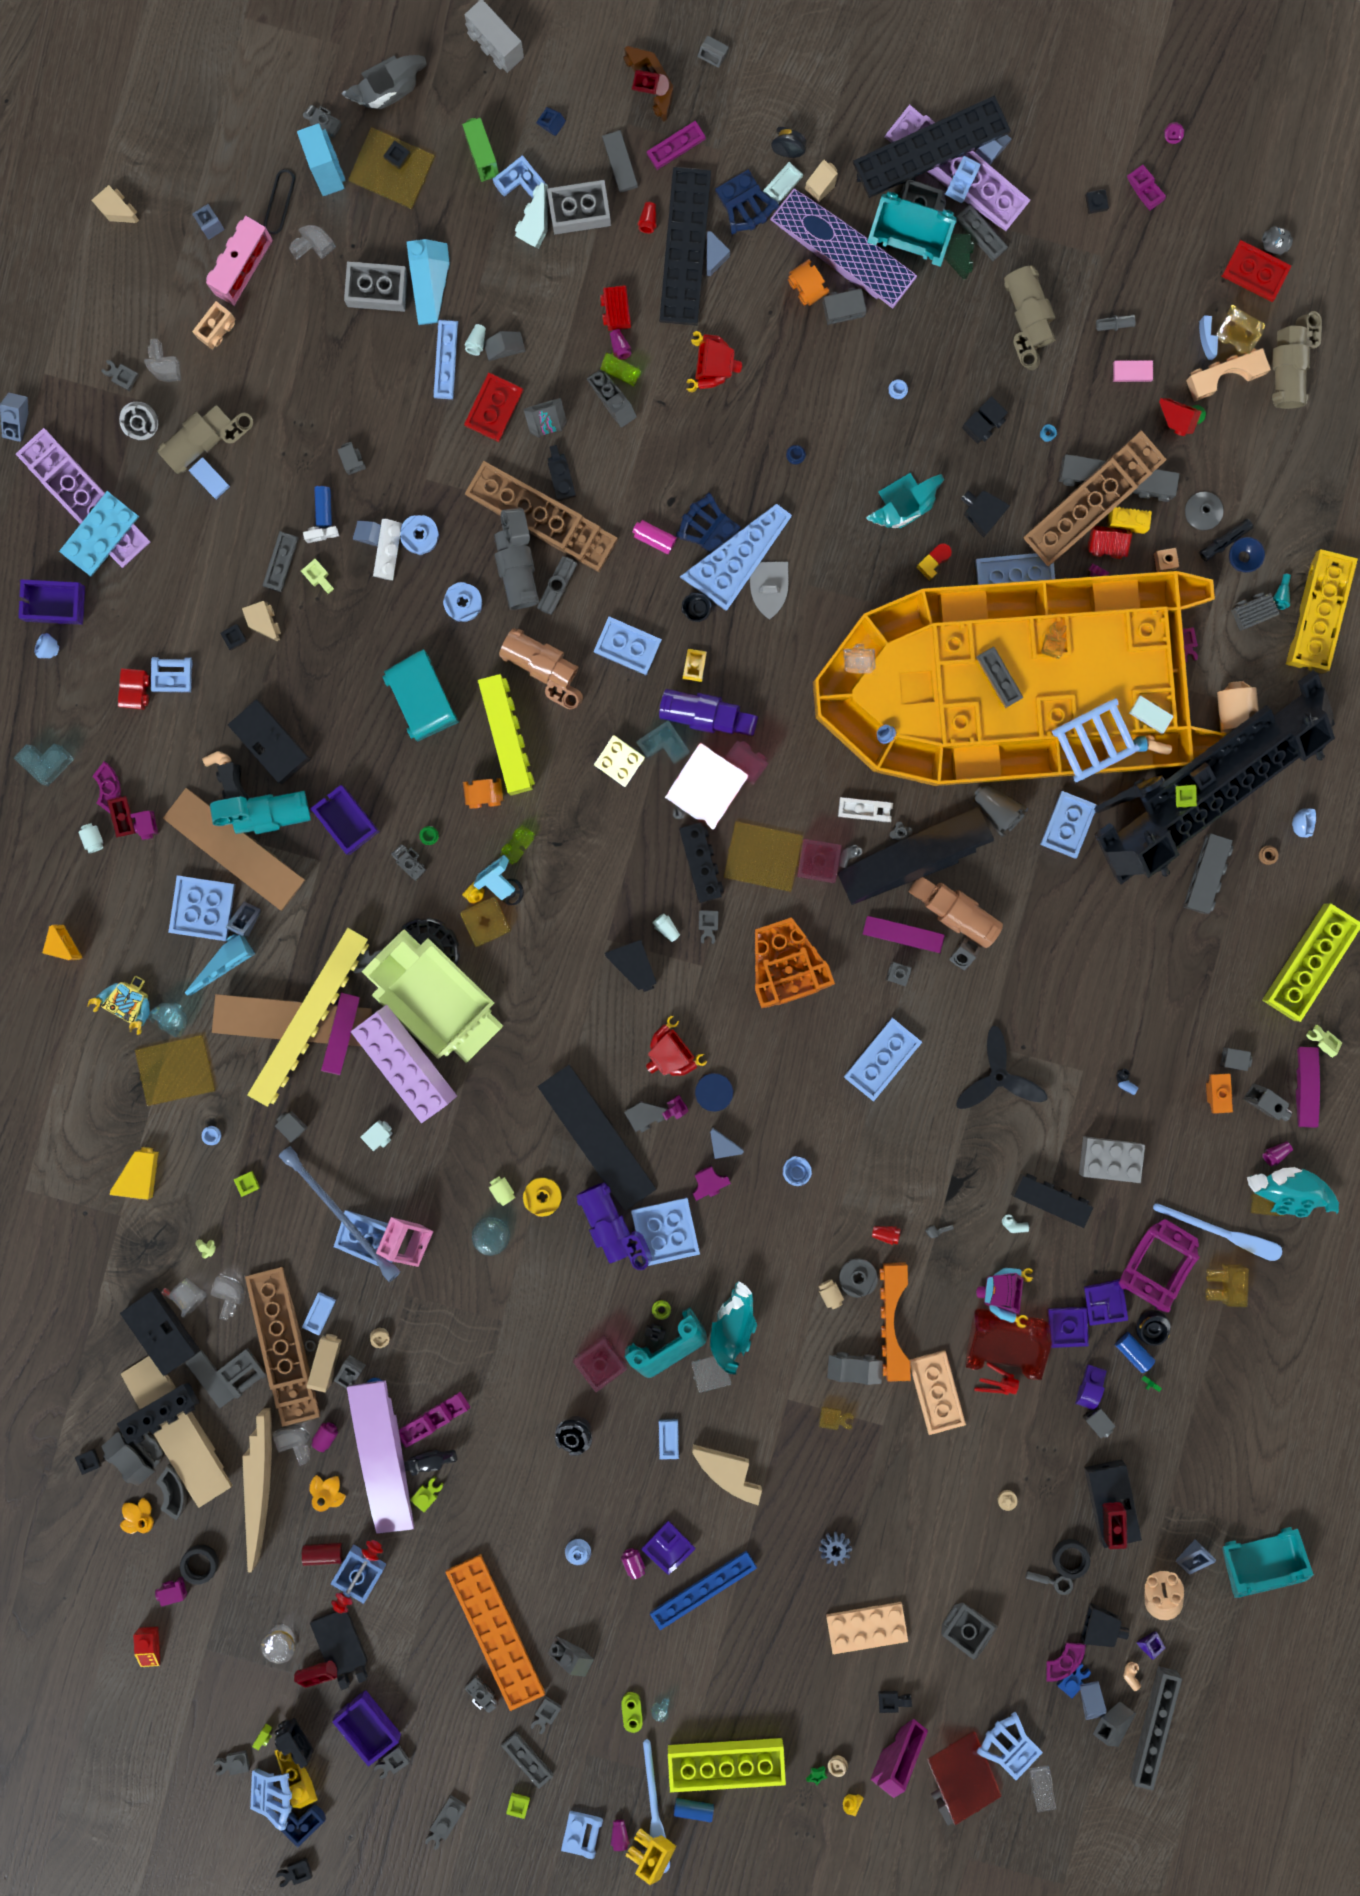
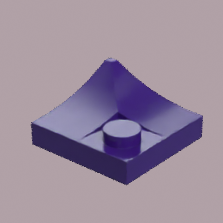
[1084,1279,1128,1326]
[641,1521,696,1575]

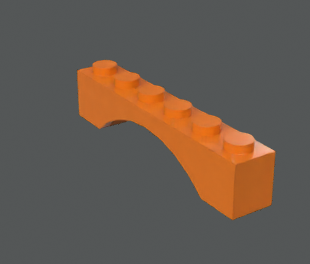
[879,1263,911,1381]

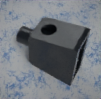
[961,490,1010,537]
[1081,1603,1130,1647]

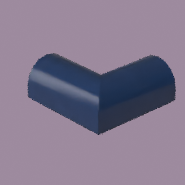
[276,1805,326,1848]

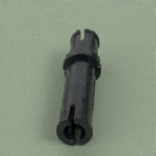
[1199,518,1254,562]

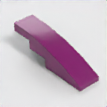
[863,916,945,954]
[321,993,360,1075]
[1295,1047,1320,1128]
[399,1391,471,1448]

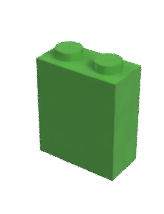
[462,118,499,182]

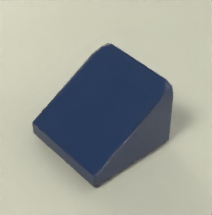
[536,107,566,136]

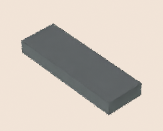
[602,130,638,193]
[956,204,1008,261]
[262,531,299,593]
[976,647,1023,708]
[185,1350,235,1408]
[501,1731,554,1789]

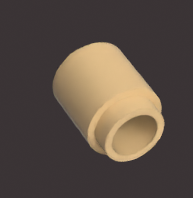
[818,1279,844,1309]

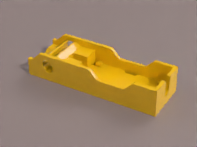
[1286,549,1358,674]

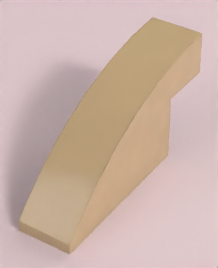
[692,1444,762,1505]

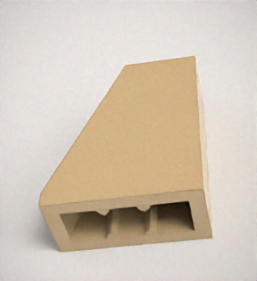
[307,1334,342,1392]

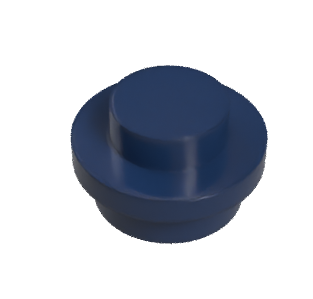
[786,445,806,465]

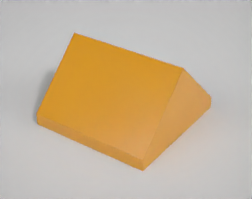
[42,925,83,960]

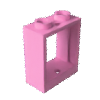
[376,1217,433,1267]

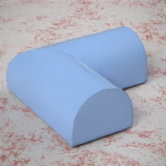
[493,155,546,199]

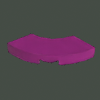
[92,761,121,813]
[1047,1642,1086,1682]

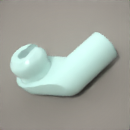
[1002,1214,1029,1233]

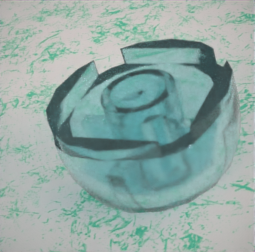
[148,1002,188,1038]
[472,1217,510,1256]

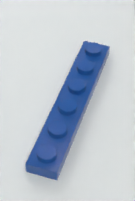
[650,1550,757,1630]

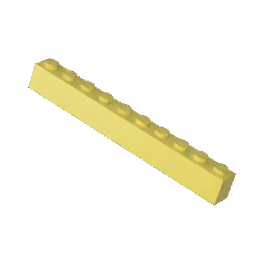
[248,928,369,1107]

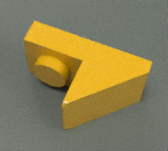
[683,649,707,682]

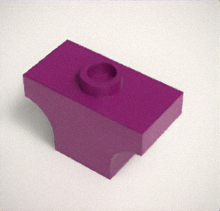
[693,1165,731,1201]

